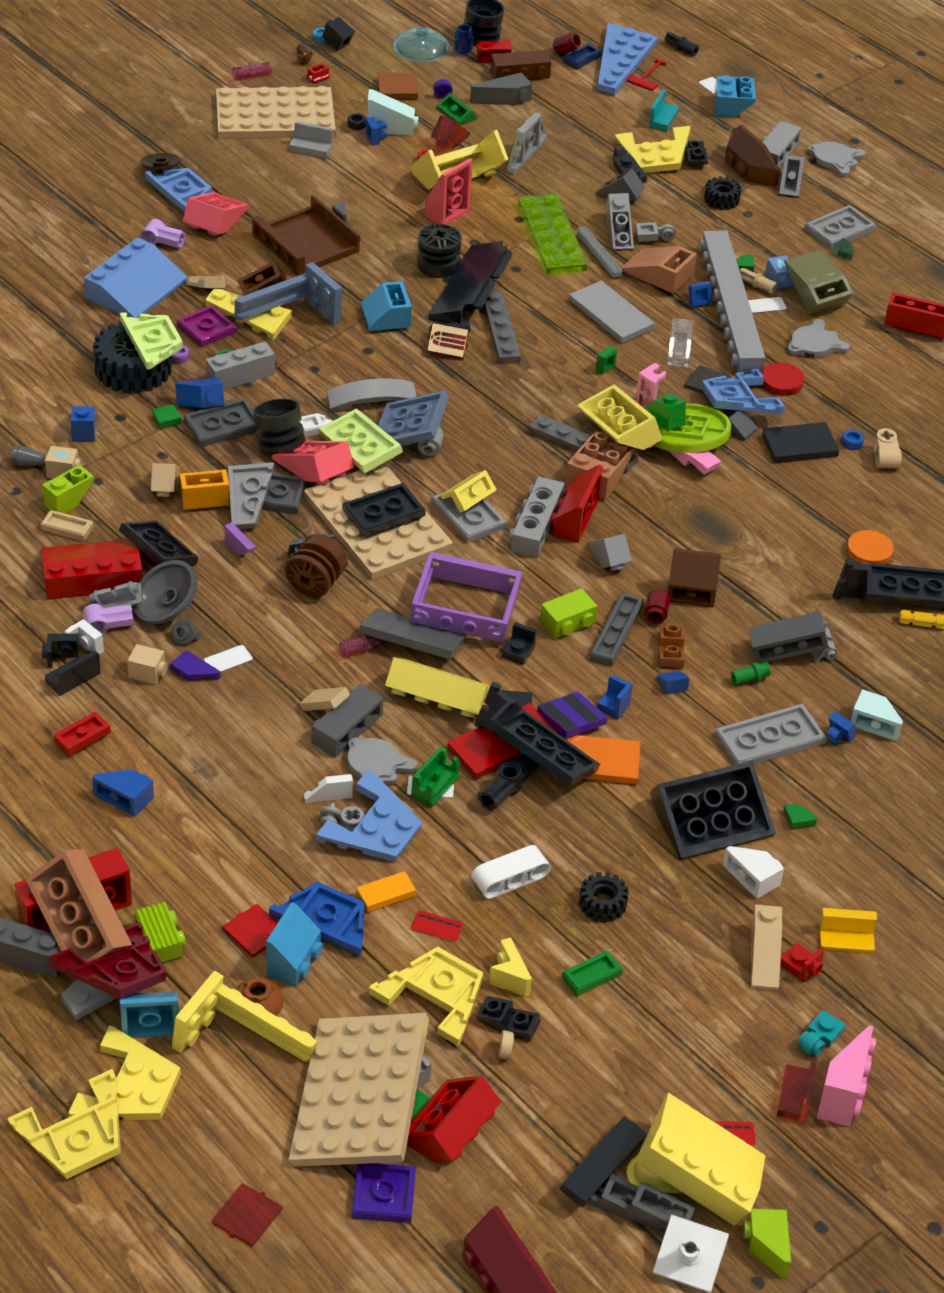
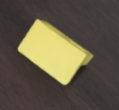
[440,470,496,512]

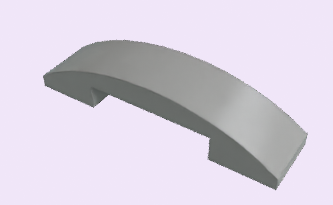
[327,378,417,411]

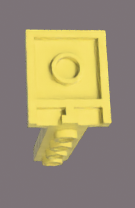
[172,971,317,1062]

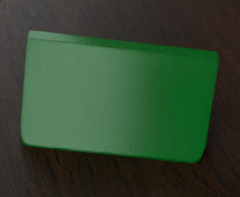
[437,93,477,126]

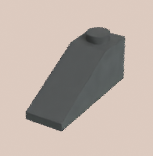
[470,73,532,105]

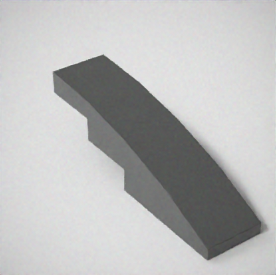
[588,1174,695,1230]

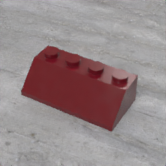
[462,1205,557,1293]

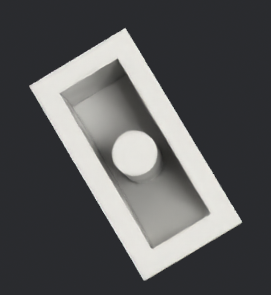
[723,846,784,899]

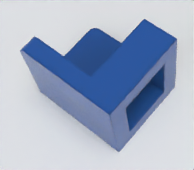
[597,675,633,719]

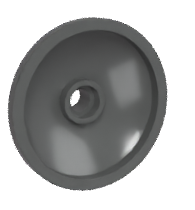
[133,560,198,624]

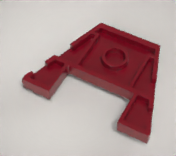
[48,922,167,999]

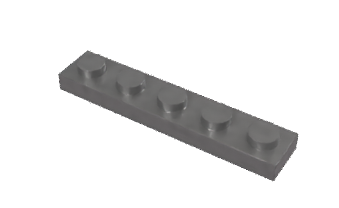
[483,291,521,364]
[529,415,638,474]

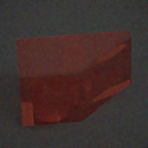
[431,115,470,149]

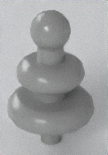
[320,803,341,825]

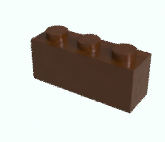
[490,50,551,80]

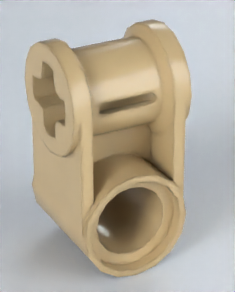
[874,428,902,469]

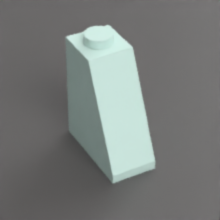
[367,89,418,136]

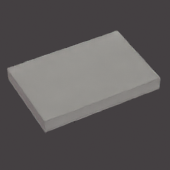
[804,205,876,249]
[431,491,507,543]

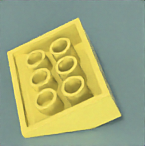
[635,1092,765,1225]

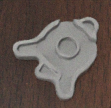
[808,142,865,177]
[788,319,849,358]
[348,737,417,785]

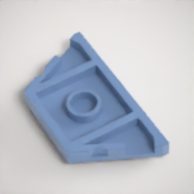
[145,168,212,213]

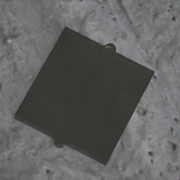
[684,365,733,395]

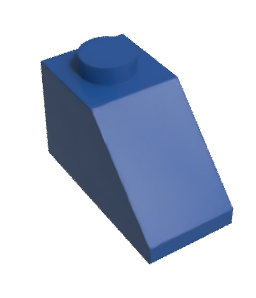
[175,377,225,408]
[71,406,97,442]
[92,769,154,817]

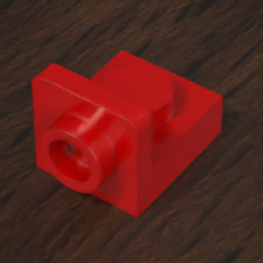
[780,943,824,982]

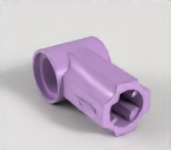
[140,219,185,249]
[82,604,134,635]

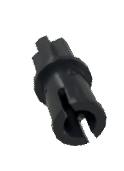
[664,32,699,56]

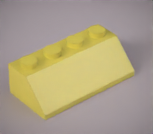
[577,384,662,450]
[385,657,490,718]

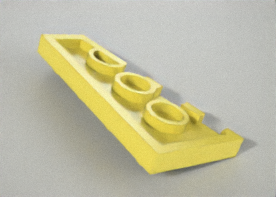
[205,288,291,341]

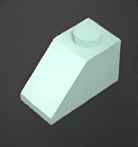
[851,689,903,741]

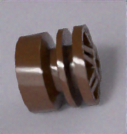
[285,534,348,598]

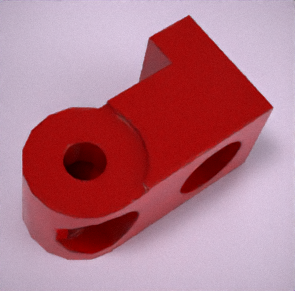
[477,39,512,63]

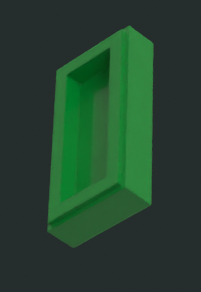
[562,950,623,997]

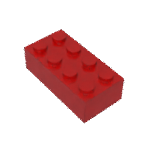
[14,848,132,933]

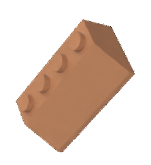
[25,849,132,962]

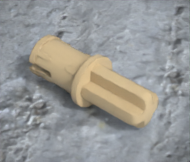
[739,268,778,295]

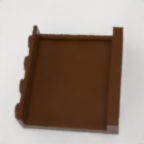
[252,195,361,276]

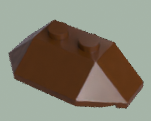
[725,124,780,187]

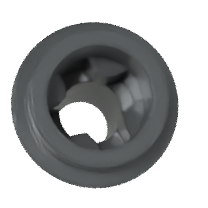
[11,444,45,467]

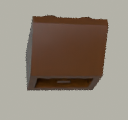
[668,548,721,608]

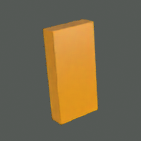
[356,871,416,912]

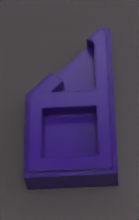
[170,650,221,681]

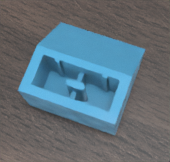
[714,75,756,118]
[361,281,412,331]

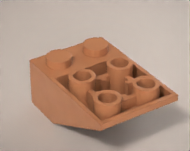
[621,246,697,293]
[564,431,636,500]

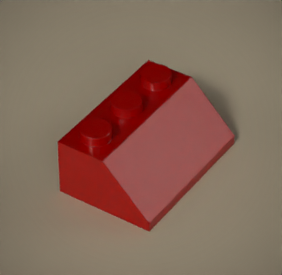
[550,465,603,543]
[407,1075,501,1162]

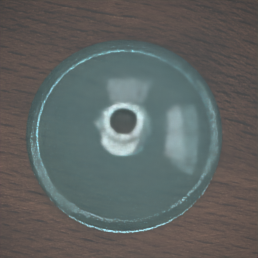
[393,27,449,62]

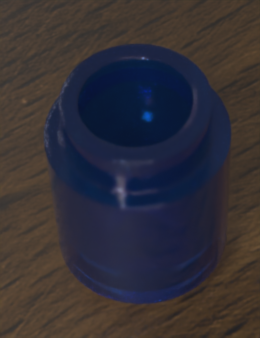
[454,24,474,54]

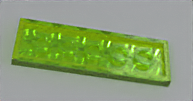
[518,193,587,275]

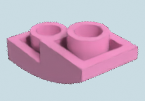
[670,451,721,475]

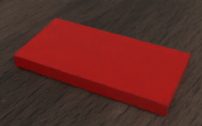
[447,703,557,779]

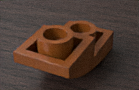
[659,625,685,668]

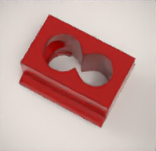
[306,63,330,83]

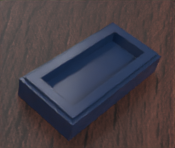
[563,44,602,70]

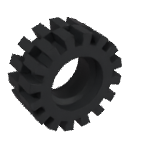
[704,176,741,210]
[579,872,629,923]

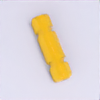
[899,610,944,629]

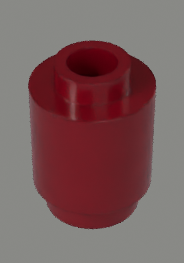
[553,32,581,55]
[644,589,671,625]

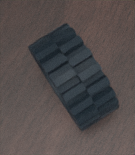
[93,321,172,394]

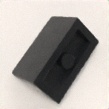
[45,651,101,696]

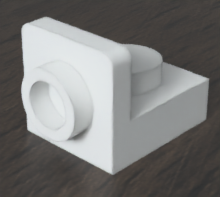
[64,619,104,654]

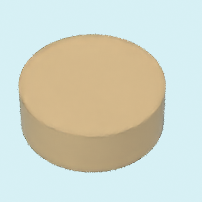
[498,1030,514,1060]

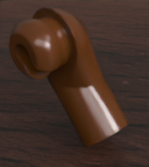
[296,43,313,63]

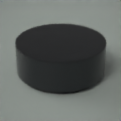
[347,113,367,130]

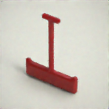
[626,59,666,91]

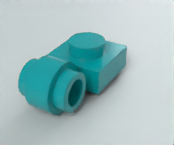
[797,1010,846,1057]

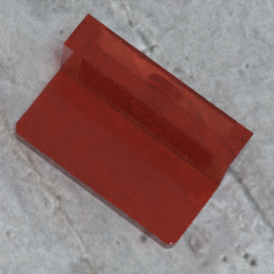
[777,1057,817,1122]

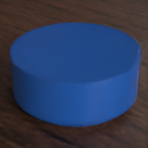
[841,430,864,450]

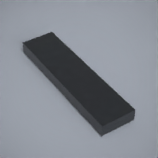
[559,1116,647,1208]

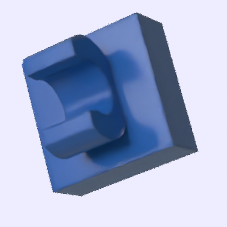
[366,117,387,146]
[689,281,712,307]
[827,711,856,745]

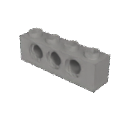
[509,476,565,558]

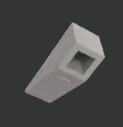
[605,193,634,250]

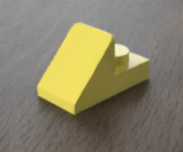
[489,937,532,997]

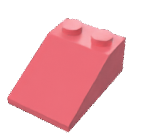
[425,158,473,224]
[183,192,249,236]
[272,441,354,485]

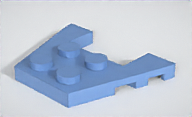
[702,369,785,414]
[315,769,422,862]

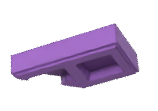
[224,522,256,556]

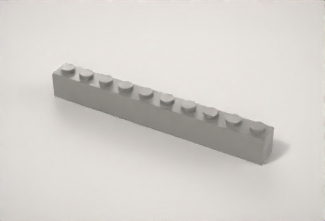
[699,230,765,375]

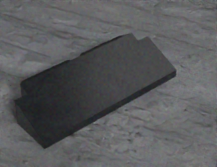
[429,241,512,324]

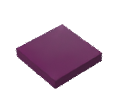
[177,305,237,348]

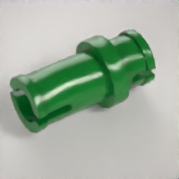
[731,661,771,686]

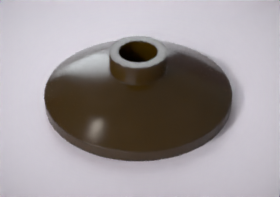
[141,153,181,174]

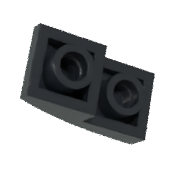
[684,140,708,164]
[476,996,541,1042]

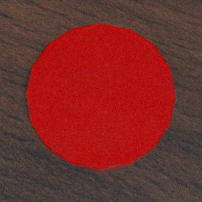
[762,363,804,395]

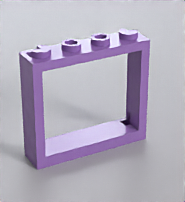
[410,552,522,643]

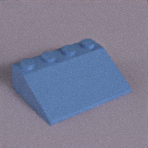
[84,237,187,318]

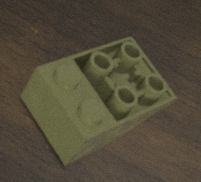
[784,249,853,316]

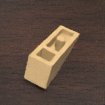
[751,904,782,991]

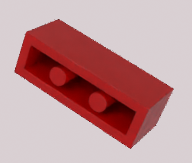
[884,292,944,338]

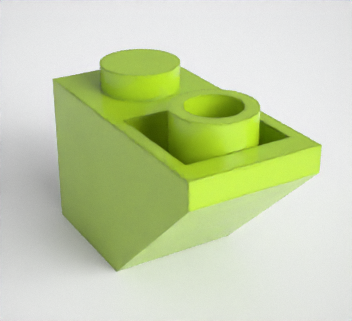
[42,465,94,513]

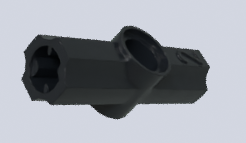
[478,752,539,810]

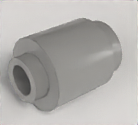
[418,427,444,457]

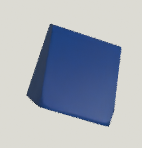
[657,670,690,694]

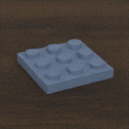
[378,390,449,446]

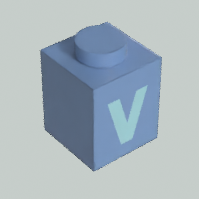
[765,255,794,289]

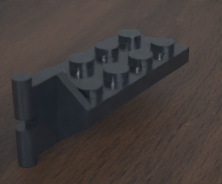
[832,559,944,608]
[474,682,600,786]

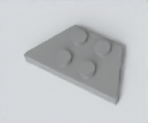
[507,112,547,175]

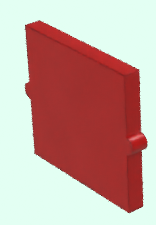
[222,904,278,958]

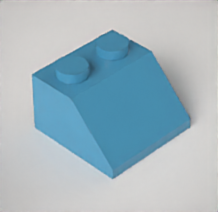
[266,902,323,987]
[120,991,179,1038]

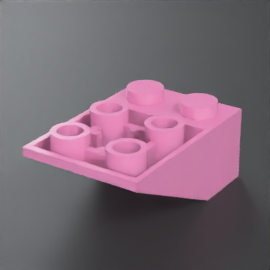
[817,1025,876,1127]

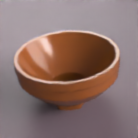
[235,977,283,1016]

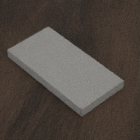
[569,280,655,343]
[714,704,827,765]

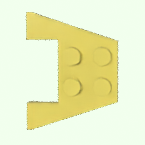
[615,126,690,173]
[369,947,483,1046]
[68,1025,181,1120]
[8,1069,121,1179]

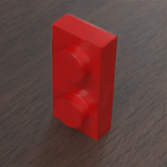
[54,711,111,756]

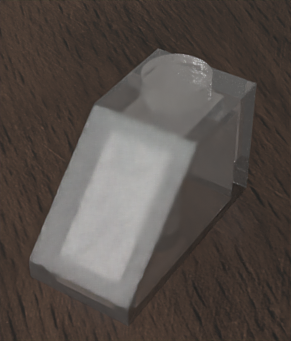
[667,318,694,367]

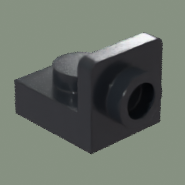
[502,622,537,665]
[42,634,79,668]

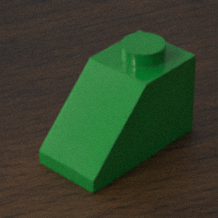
[644,393,686,432]

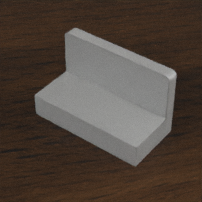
[289,121,333,159]

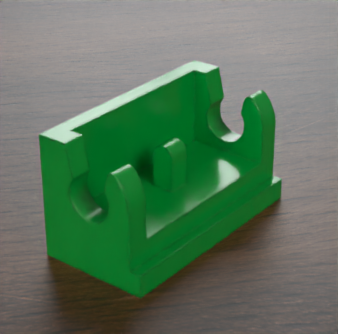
[411,747,460,807]

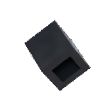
[322,17,355,51]

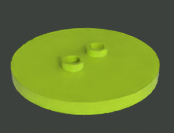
[654,404,731,453]

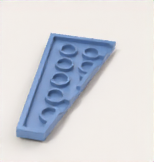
[597,23,658,95]

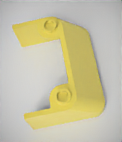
[410,130,509,191]

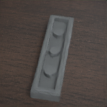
[589,593,644,667]

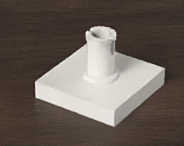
[653,1215,729,1293]

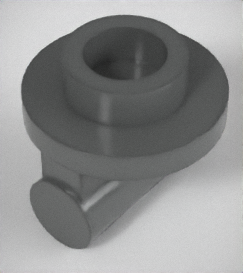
[172,620,201,644]

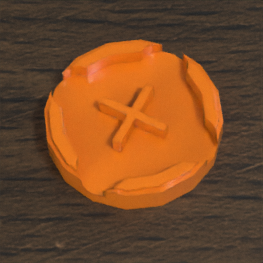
[847,530,894,564]

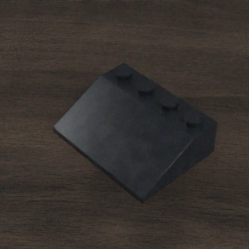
[650,761,776,859]

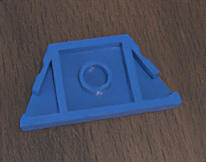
[269,882,365,956]

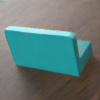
[649,89,679,132]

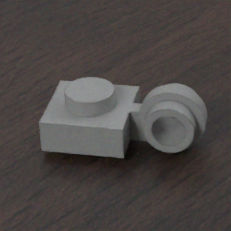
[636,222,676,242]

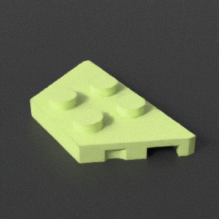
[120,312,183,370]

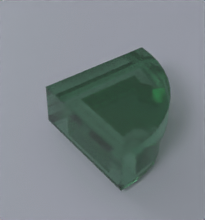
[833,238,854,261]

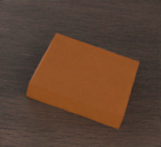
[378,73,418,100]

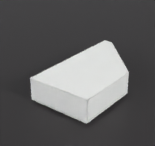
[300,413,332,437]
[304,774,353,803]

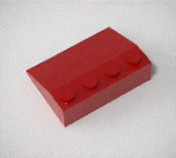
[41,539,143,600]

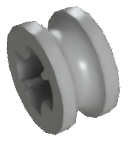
[341,806,364,832]

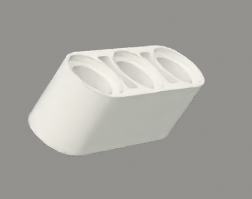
[471,845,551,899]

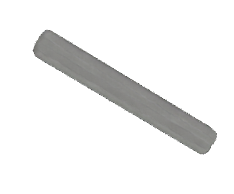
[577,226,622,278]

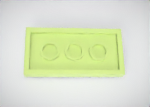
[319,408,403,473]

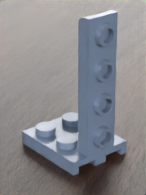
[234,262,343,325]

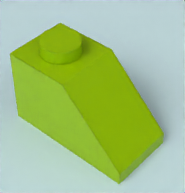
[743,1209,791,1278]

